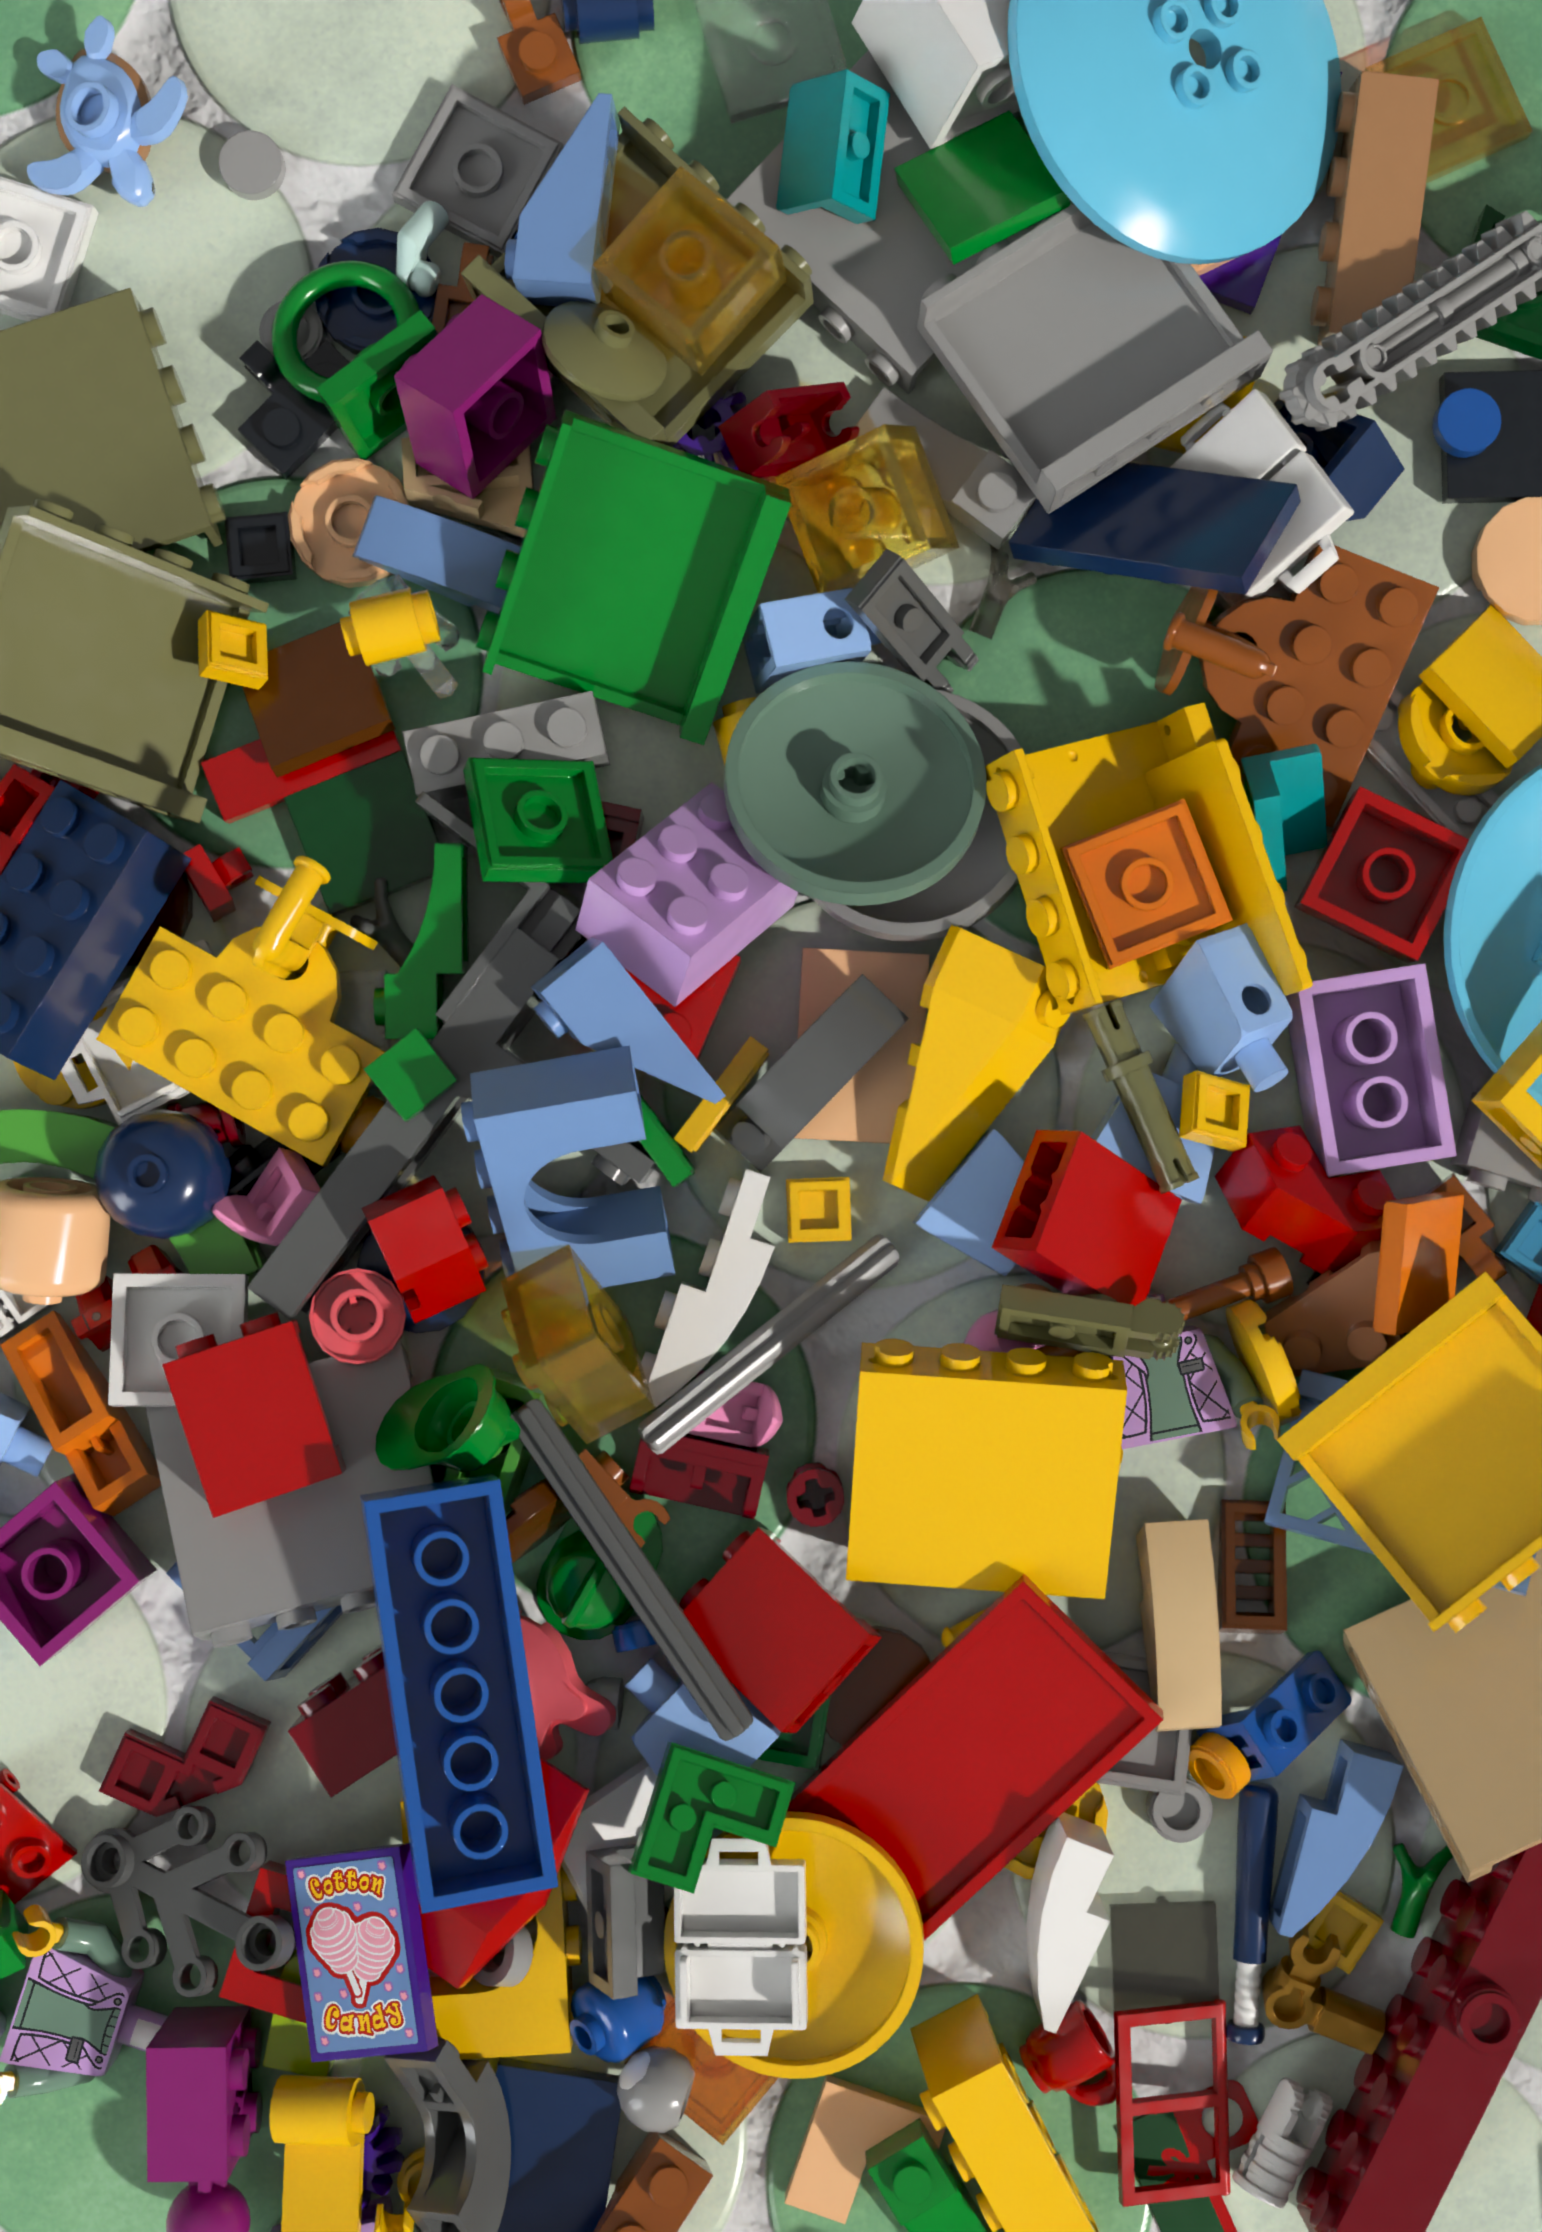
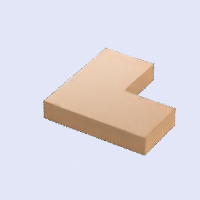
[784,2075,947,2224]

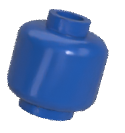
[569,1975,666,2063]

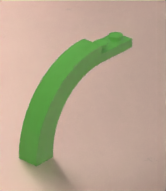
[0,1109,267,1276]

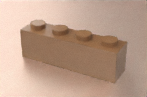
[1310,71,1439,346]

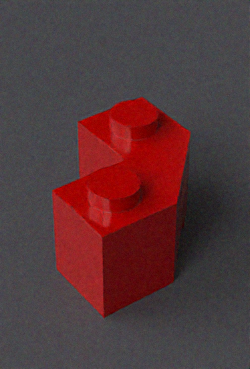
[1214,1125,1396,1274]
[361,1175,489,1324]

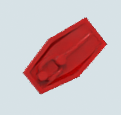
[419,1757,590,1989]

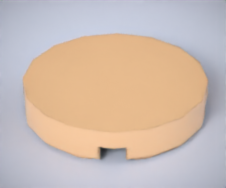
[288,458,414,588]
[1471,497,1542,625]

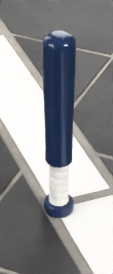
[1226,1782,1279,2045]

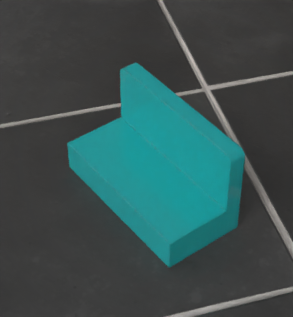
[776,69,890,224]
[1241,744,1327,892]

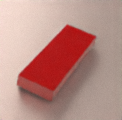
[201,730,403,824]

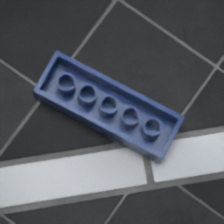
[360,1473,558,1914]

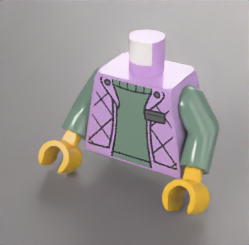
[1106,1294,1281,1474]
[0,1905,168,2105]

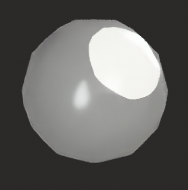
[617,2046,695,2133]

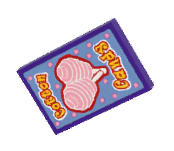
[285,1843,439,2062]

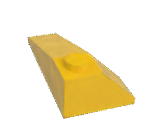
[882,925,1070,1202]

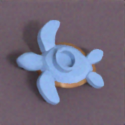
[27,15,188,207]

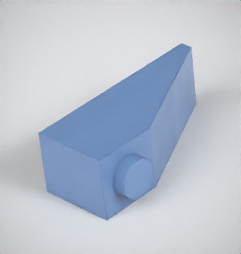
[504,93,620,307]
[531,937,726,1104]

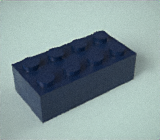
[0,780,192,1080]

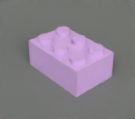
[575,782,798,1007]
[1285,963,1457,1177]

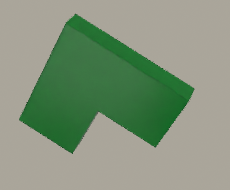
[628,1742,796,1894]

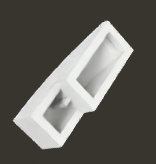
[1026,1812,1114,2034]

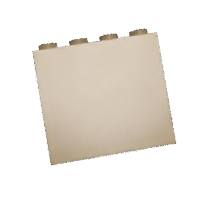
[1343,1548,1542,1883]

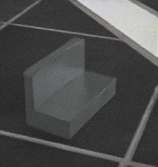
[586,1844,666,2000]

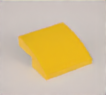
[1418,605,1542,769]

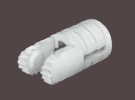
[1232,2077,1333,2209]

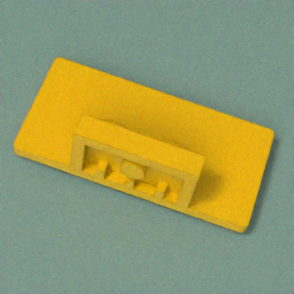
[1145,738,1313,996]

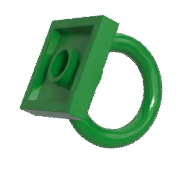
[272,260,438,460]

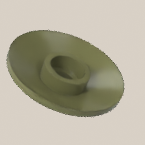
[542,301,667,402]

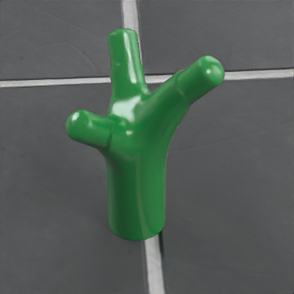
[1390,1843,1453,1938]

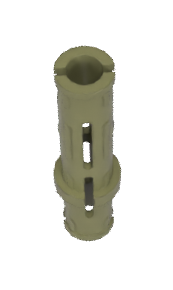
[1082,999,1200,1194]

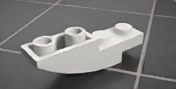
[633,1169,775,1411]

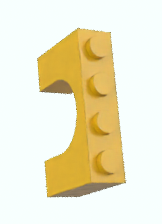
[400,1798,582,2060]

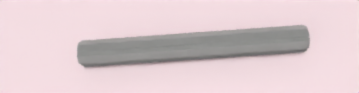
[638,1234,899,1455]

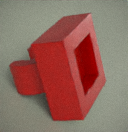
[183,844,254,922]

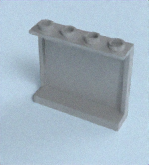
[726,50,1066,394]
[916,204,1273,514]
[146,1340,435,1648]

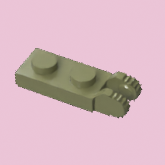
[994,1283,1186,1361]

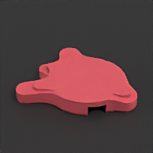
[519,1610,616,1760]

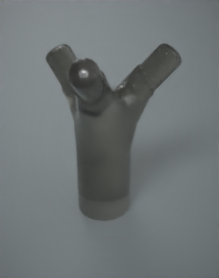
[969,545,1037,640]

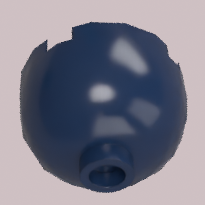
[94,1109,231,1239]

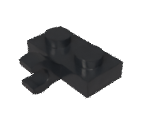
[238,340,350,480]

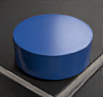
[1432,388,1501,458]
[611,1619,656,1653]

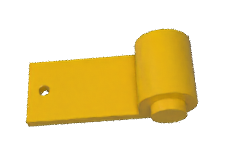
[269,2075,375,2232]

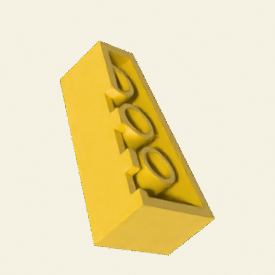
[910,1994,1100,2232]

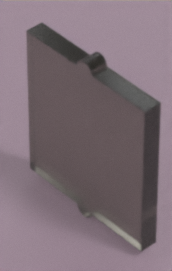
[1109,1896,1219,2024]

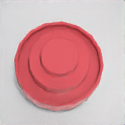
[309,1268,407,1366]

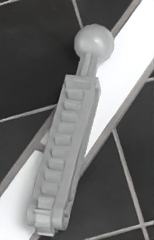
[1279,211,1542,431]

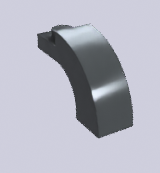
[715,974,909,1173]
[384,2036,511,2232]

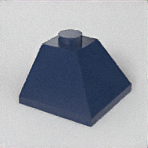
[1274,398,1405,521]

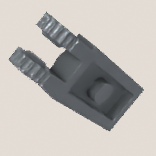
[845,549,979,693]

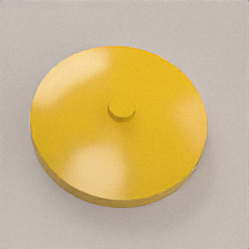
[664,1811,924,2079]

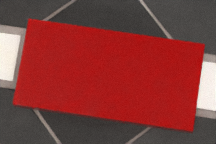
[787,1574,1164,1941]

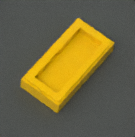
[673,1036,769,1153]

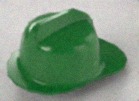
[375,1364,521,1472]
[536,1498,663,1640]

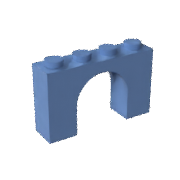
[461,1045,675,1301]

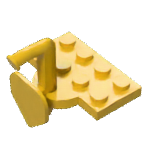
[96,855,386,1167]

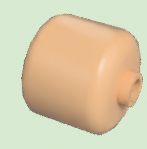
[0,1177,111,1305]

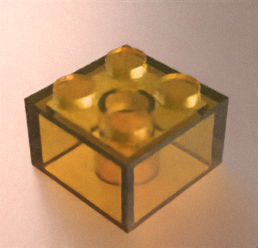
[593,166,788,376]
[775,424,960,593]
[501,1244,655,1444]

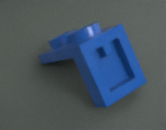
[1196,1650,1352,1781]

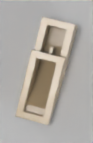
[1136,1519,1222,1732]

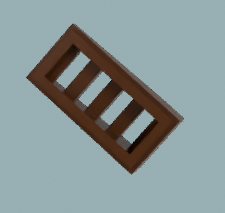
[1217,1499,1287,1634]

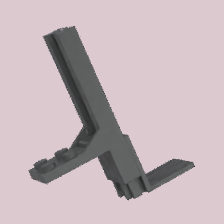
[247,791,657,1319]

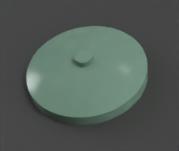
[724,661,987,906]

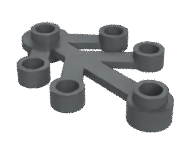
[81,1806,295,1998]

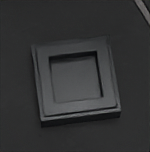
[224,512,297,584]

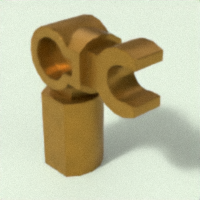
[1261,1924,1386,2055]

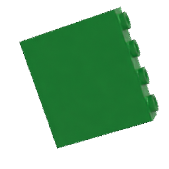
[475,410,792,746]

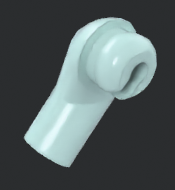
[396,201,449,297]

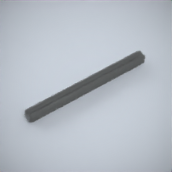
[510,1398,753,1741]

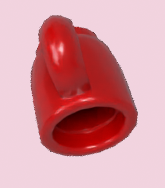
[1019,2000,1116,2106]

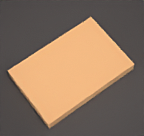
[794,948,930,1144]

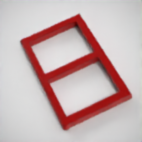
[1114,1999,1231,2207]

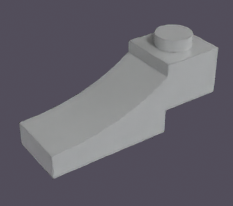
[849,387,1036,550]

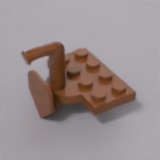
[1155,545,1439,828]

